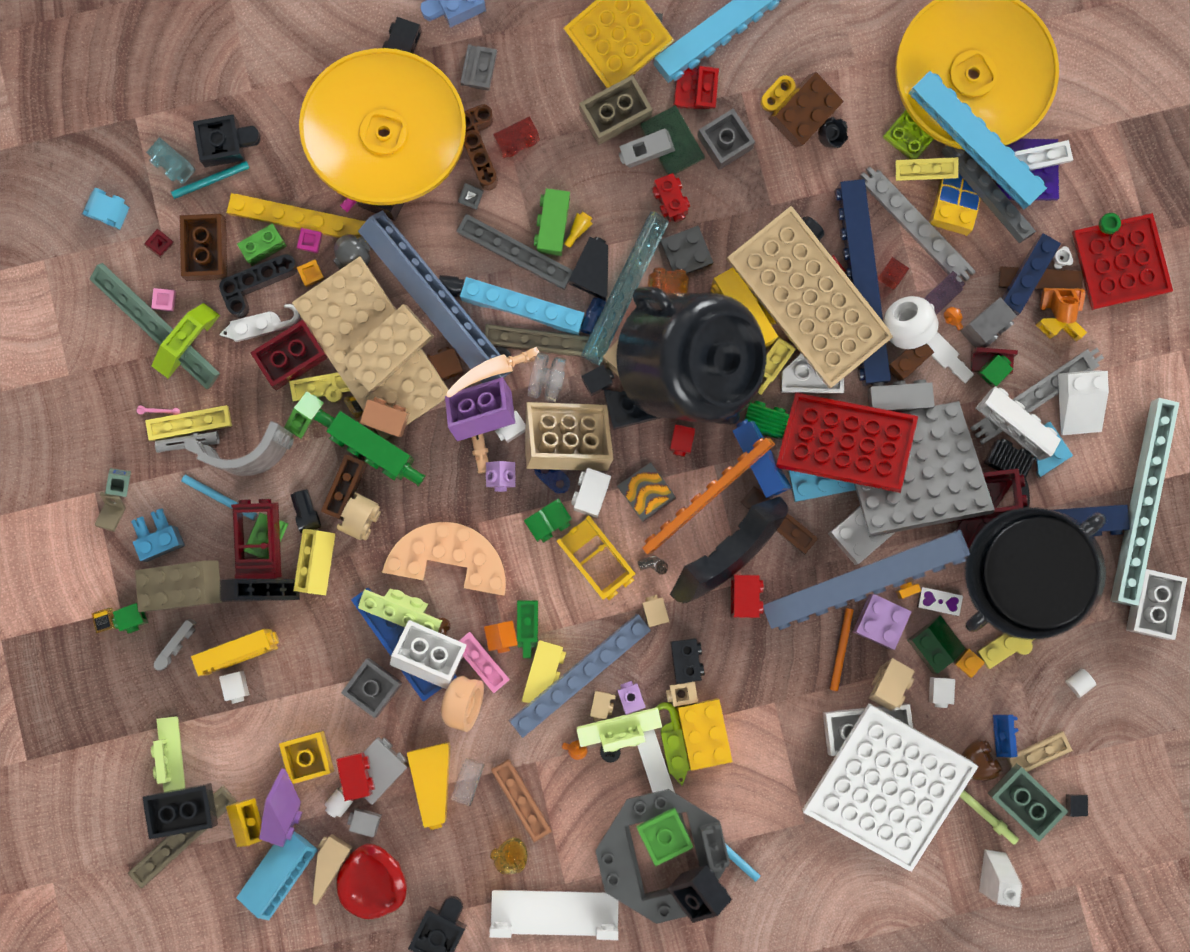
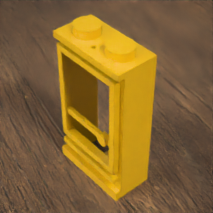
[556,516,635,600]
[191,629,279,676]

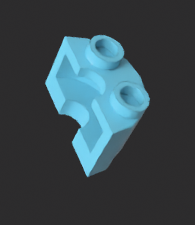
[82,188,130,230]

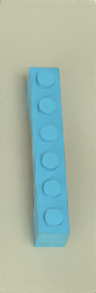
[460,277,585,335]

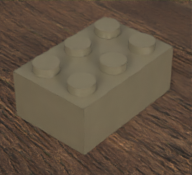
[579,75,653,145]

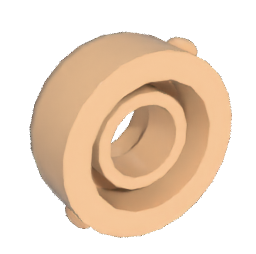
[441,676,484,732]

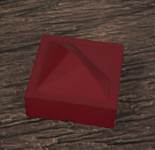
[144,228,174,258]

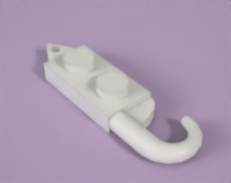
[220,304,300,342]

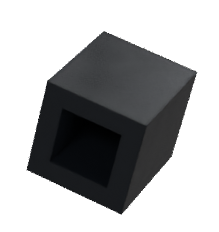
[581,365,614,397]

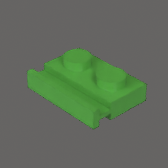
[243,512,288,559]

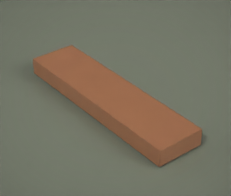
[491,759,552,842]

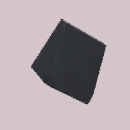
[1066,794,1088,817]

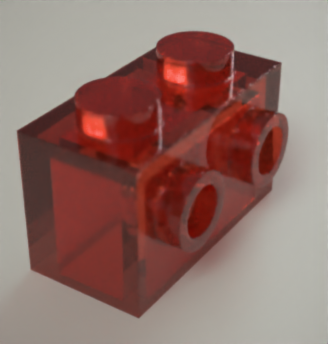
[493,116,540,159]

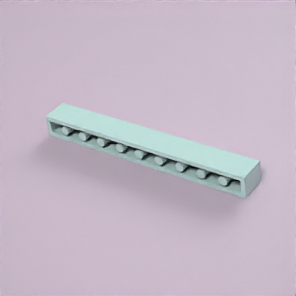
[1110,398,1180,606]

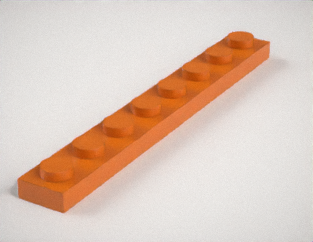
[642,438,776,554]

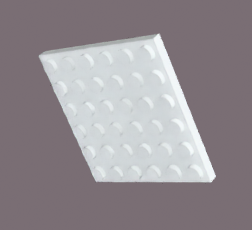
[802,704,978,872]

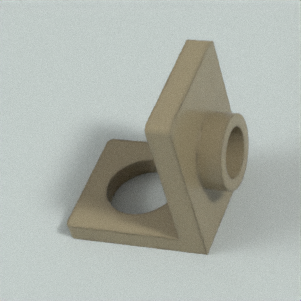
[95,492,126,532]

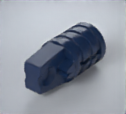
[580,298,607,336]

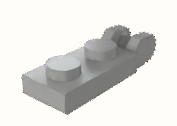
[153,619,196,671]

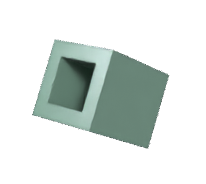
[105,468,131,497]

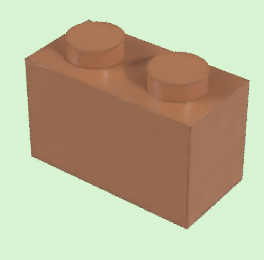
[360,397,410,437]

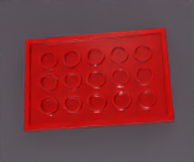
[776,393,918,493]

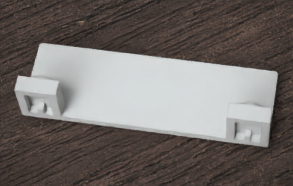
[490,890,618,940]

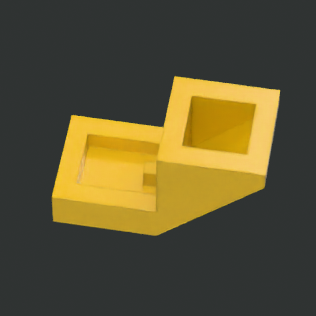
[1035,318,1087,341]

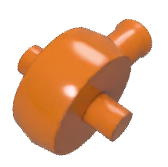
[944,307,963,331]
[562,740,588,760]

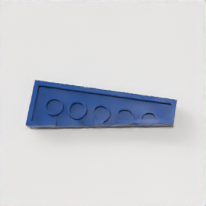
[351,588,457,702]

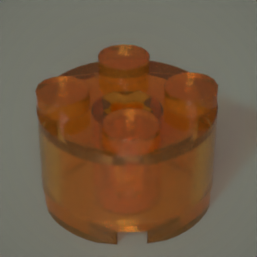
[647,268,689,293]

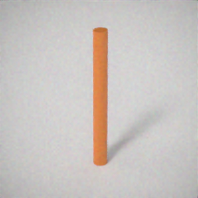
[830,608,854,691]

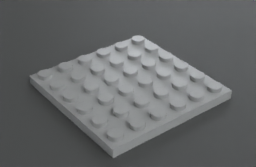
[854,401,995,537]

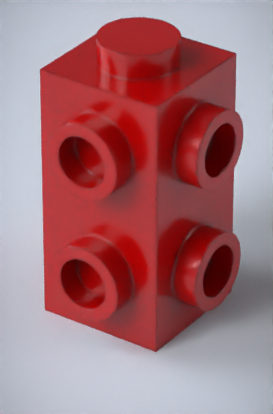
[652,173,690,223]

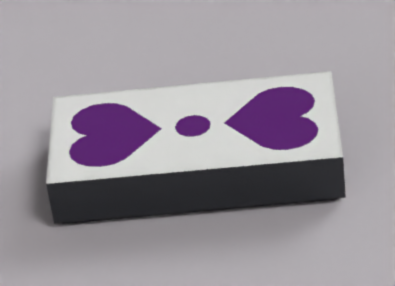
[917,587,963,616]

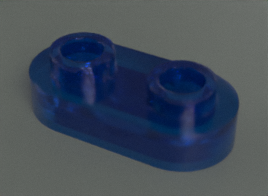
[534,469,570,494]

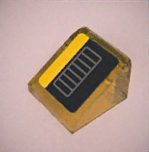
[344,395,363,419]
[91,608,116,633]

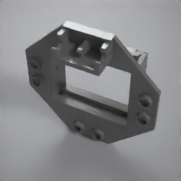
[595,789,730,924]

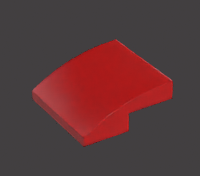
[673,66,719,109]

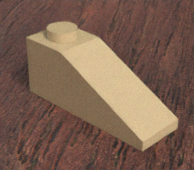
[313,834,353,905]

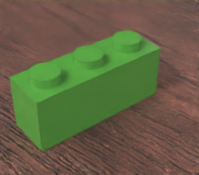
[534,188,570,256]

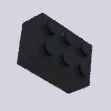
[142,783,218,840]

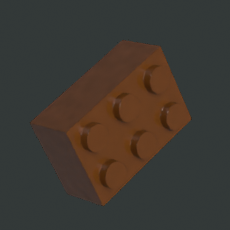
[768,72,844,147]
[180,214,228,281]

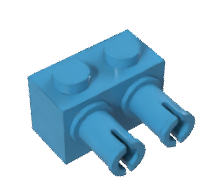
[131,509,185,562]

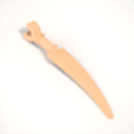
[446,347,540,397]

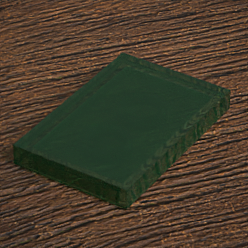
[640,105,705,175]

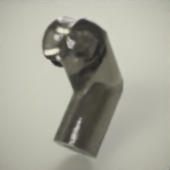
[637,556,668,575]

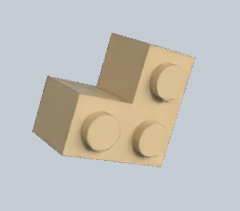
[869,658,914,711]

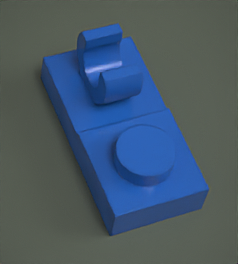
[993,714,1018,758]

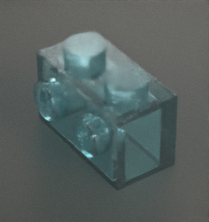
[146,137,196,185]

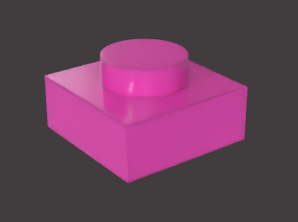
[297,228,322,253]

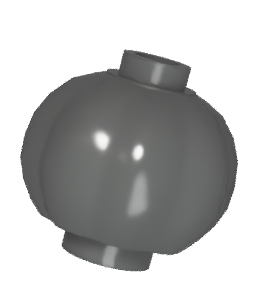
[333,234,371,269]

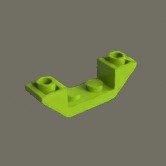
[151,303,220,379]

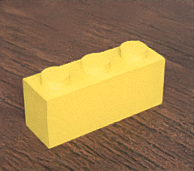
[293,529,336,595]
[522,640,566,703]

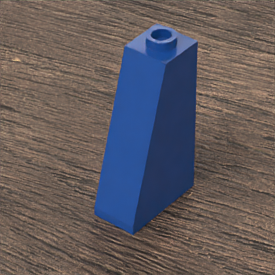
[732,419,792,498]

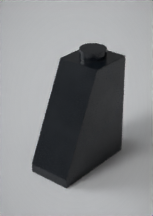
[569,237,608,301]

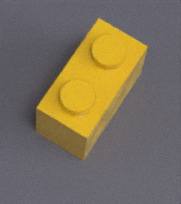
[226,798,263,847]

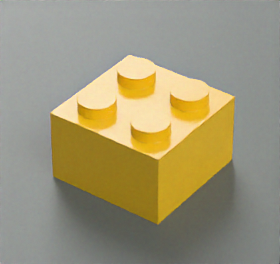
[279,731,334,784]

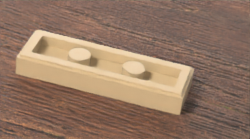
[1006,731,1073,772]

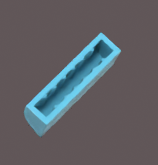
[236,832,318,920]

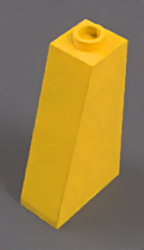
[407,742,451,830]

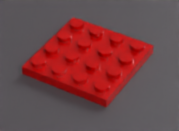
[1072,213,1173,310]

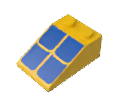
[929,174,980,236]

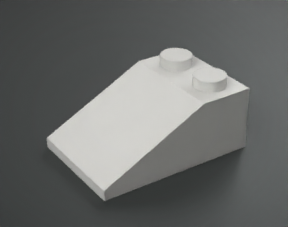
[1058,370,1109,435]

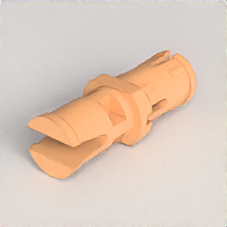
[471,434,489,474]

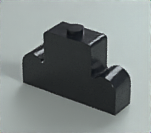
[220,579,300,602]

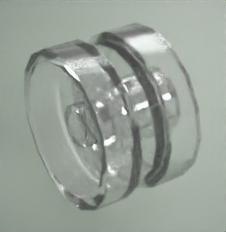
[528,352,566,403]

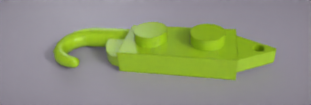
[656,702,690,786]

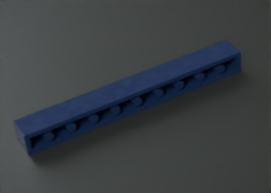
[835,179,891,386]

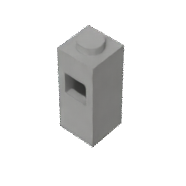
[619,129,675,168]

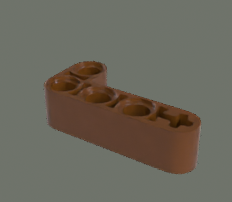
[464,104,498,190]

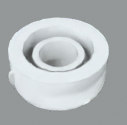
[883,296,939,349]

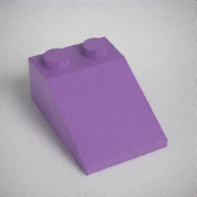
[259,769,302,847]

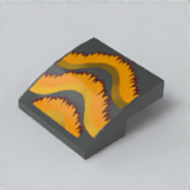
[617,462,676,522]

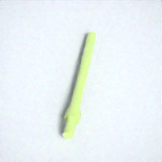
[959,790,1019,845]

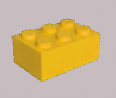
[677,698,733,771]

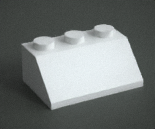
[390,620,467,689]

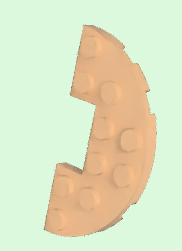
[382,522,506,596]

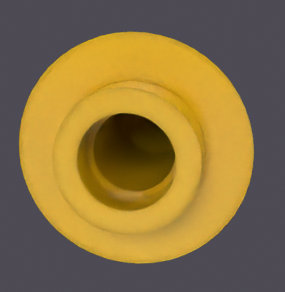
[564,211,593,248]

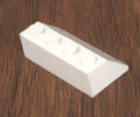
[976,387,1061,460]

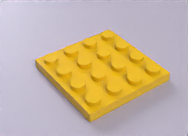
[564,0,675,88]

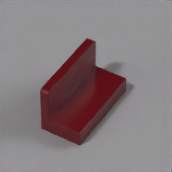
[970,347,1018,374]

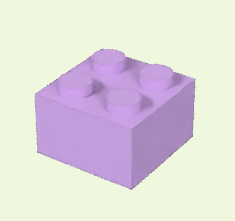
[853,594,911,650]

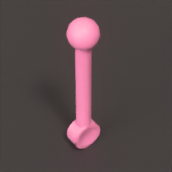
[136,405,180,415]

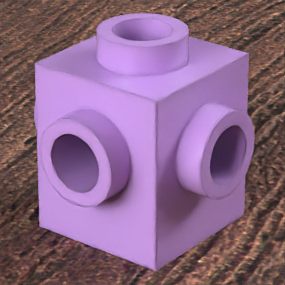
[486,461,516,492]

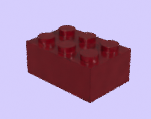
[250,320,328,391]

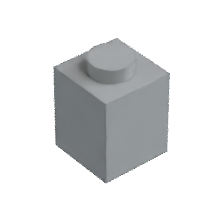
[347,808,382,838]

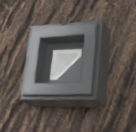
[458,183,484,210]

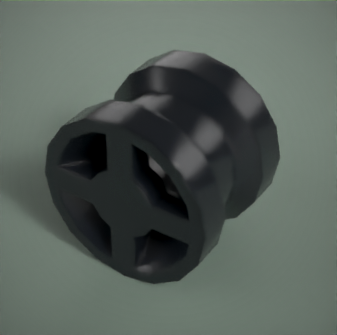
[600,745,621,763]

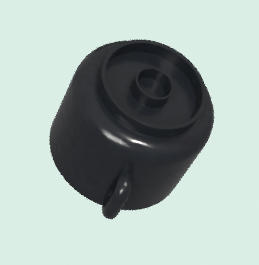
[616,287,766,425]
[965,507,1106,640]

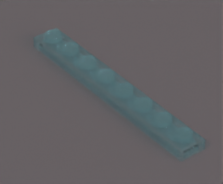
[581,212,669,366]

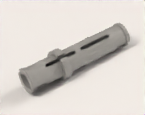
[155,431,220,453]

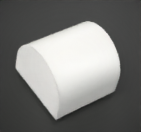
[1065,669,1096,698]

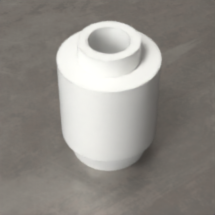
[324,786,354,818]

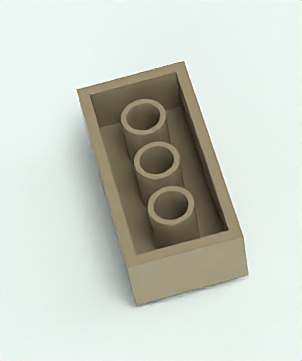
[135,561,222,612]

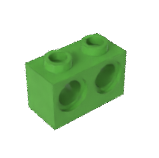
[237,223,287,266]

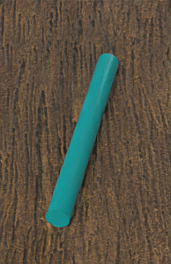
[171,161,250,199]

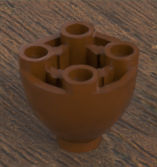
[962,738,1002,781]

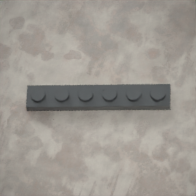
[941,146,1036,244]
[456,214,573,290]

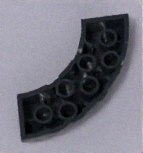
[670,496,788,604]

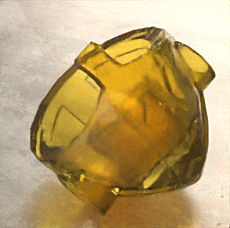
[490,837,528,875]

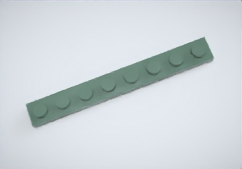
[89,263,220,389]

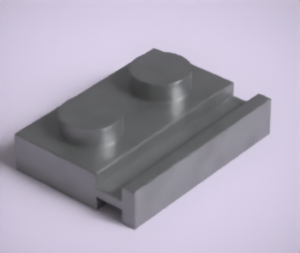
[460,44,497,91]

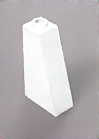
[979,849,1022,907]

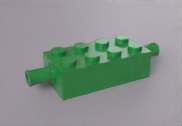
[314,409,425,487]

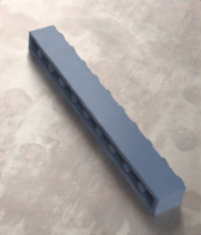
[358,210,511,383]
[763,530,970,630]

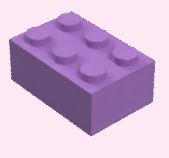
[445,377,515,441]

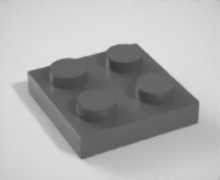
[660,226,713,279]

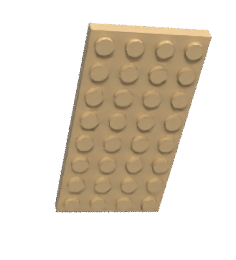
[726,206,893,389]
[292,257,449,440]

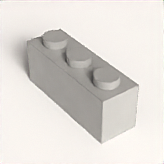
[867,380,935,412]

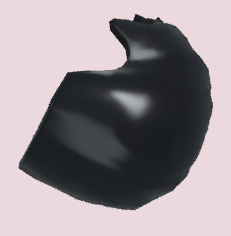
[818,117,849,149]

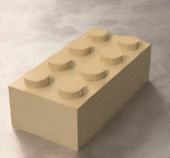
[341,304,435,392]

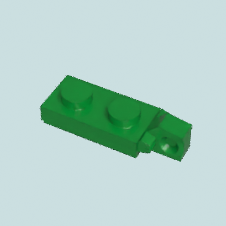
[517,600,538,659]

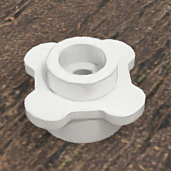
[1053,246,1073,270]

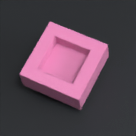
[151,288,176,312]

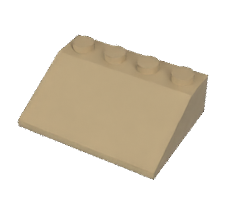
[525,402,613,471]

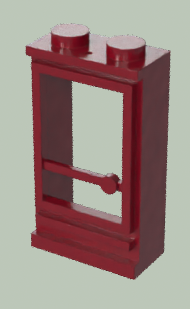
[948,469,1028,523]
[231,499,282,579]

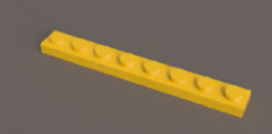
[227,193,368,244]

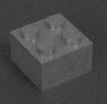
[697,109,755,170]
[960,297,1017,348]
[341,658,403,718]

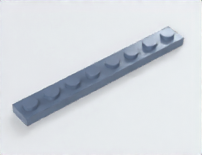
[508,614,651,738]

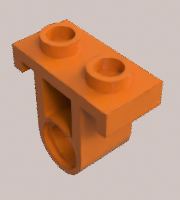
[1040,288,1086,323]

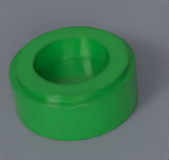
[1099,213,1121,234]

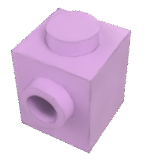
[617,681,646,714]

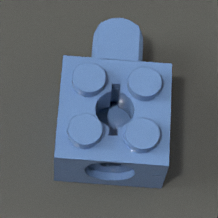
[421,0,486,28]

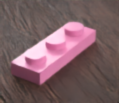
[459,632,510,693]

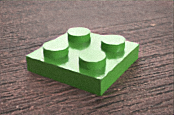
[636,807,694,866]

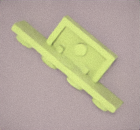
[358,588,442,632]
[576,707,662,752]
[151,716,185,792]

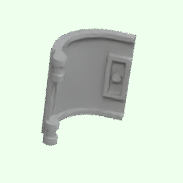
[185,421,294,476]

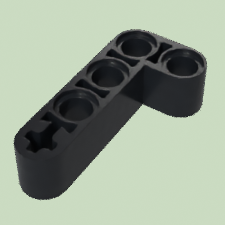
[219,254,298,318]

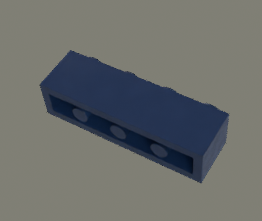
[1002,233,1061,316]
[1053,505,1130,537]

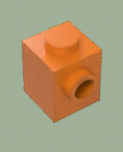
[484,621,518,654]

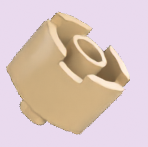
[337,493,381,540]

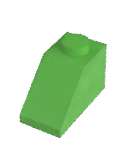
[284,391,324,439]

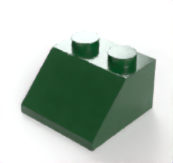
[907,615,966,674]

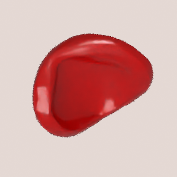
[336,844,407,919]

